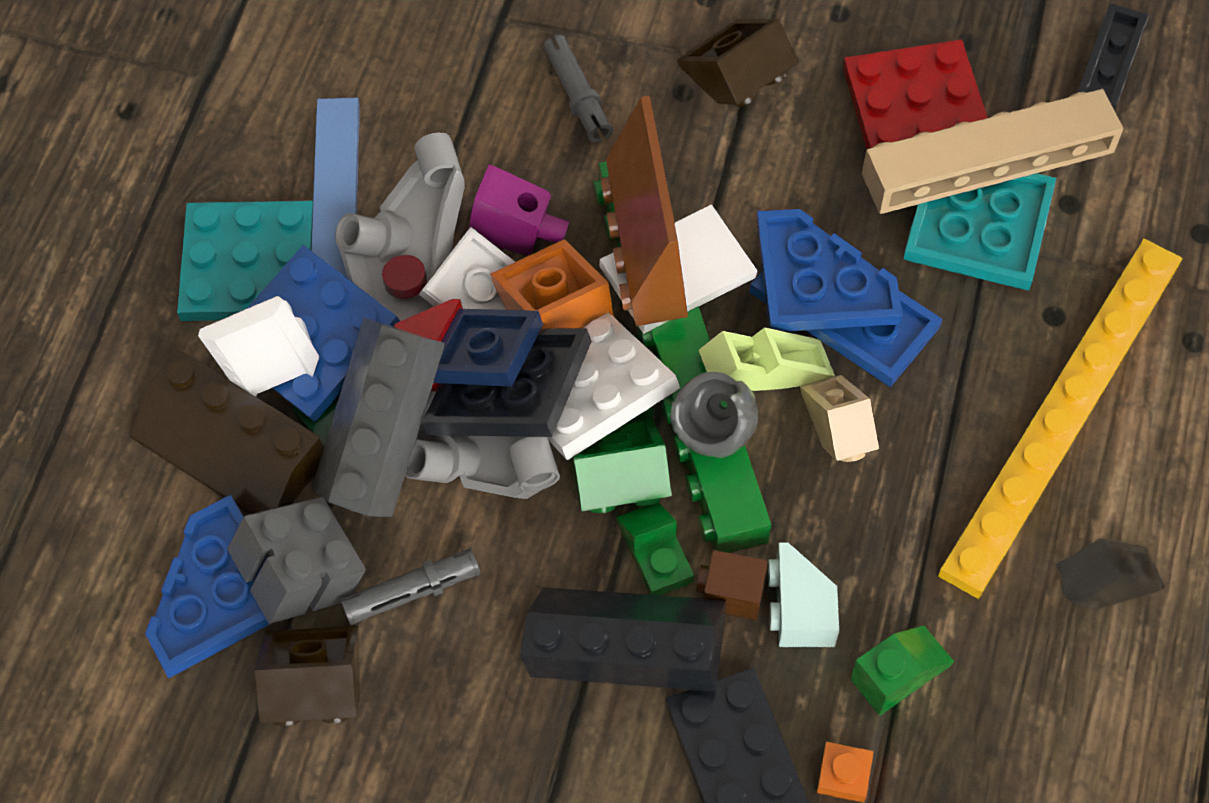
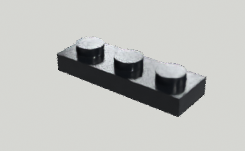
[1077,3,1149,111]

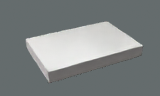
[599,205,757,334]

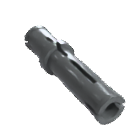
[543,35,613,143]
[340,547,481,625]

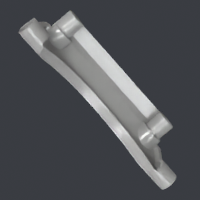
[335,132,560,499]

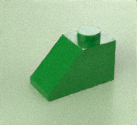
[850,626,954,716]

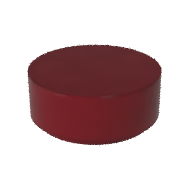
[382,255,427,299]

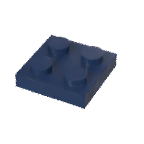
[433,309,543,387]

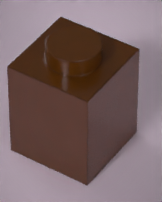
[696,550,768,620]

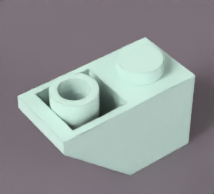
[768,543,839,647]

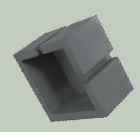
[227,497,366,624]

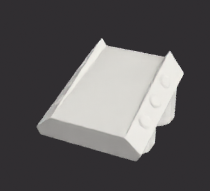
[198,296,319,397]

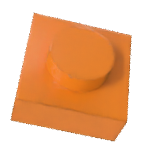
[817,742,874,803]

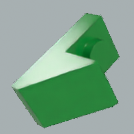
[616,502,694,595]

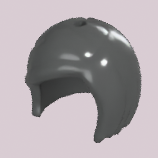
[670,372,759,458]

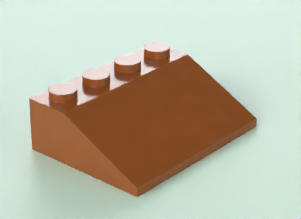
[600,96,688,326]

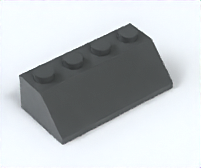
[311,317,445,517]

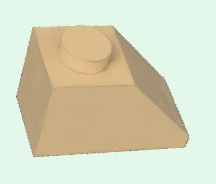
[800,375,879,462]

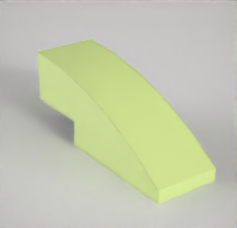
[699,327,835,391]

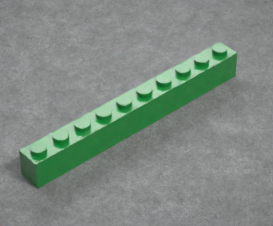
[592,161,771,553]

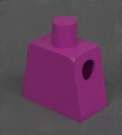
[468,164,570,255]

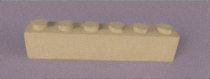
[862,89,1123,214]

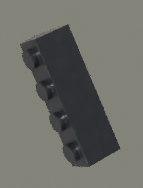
[520,587,727,692]

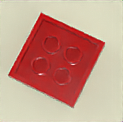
[843,39,988,149]

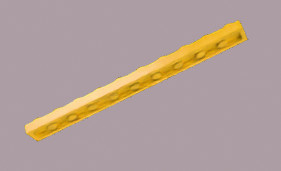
[938,239,1182,599]

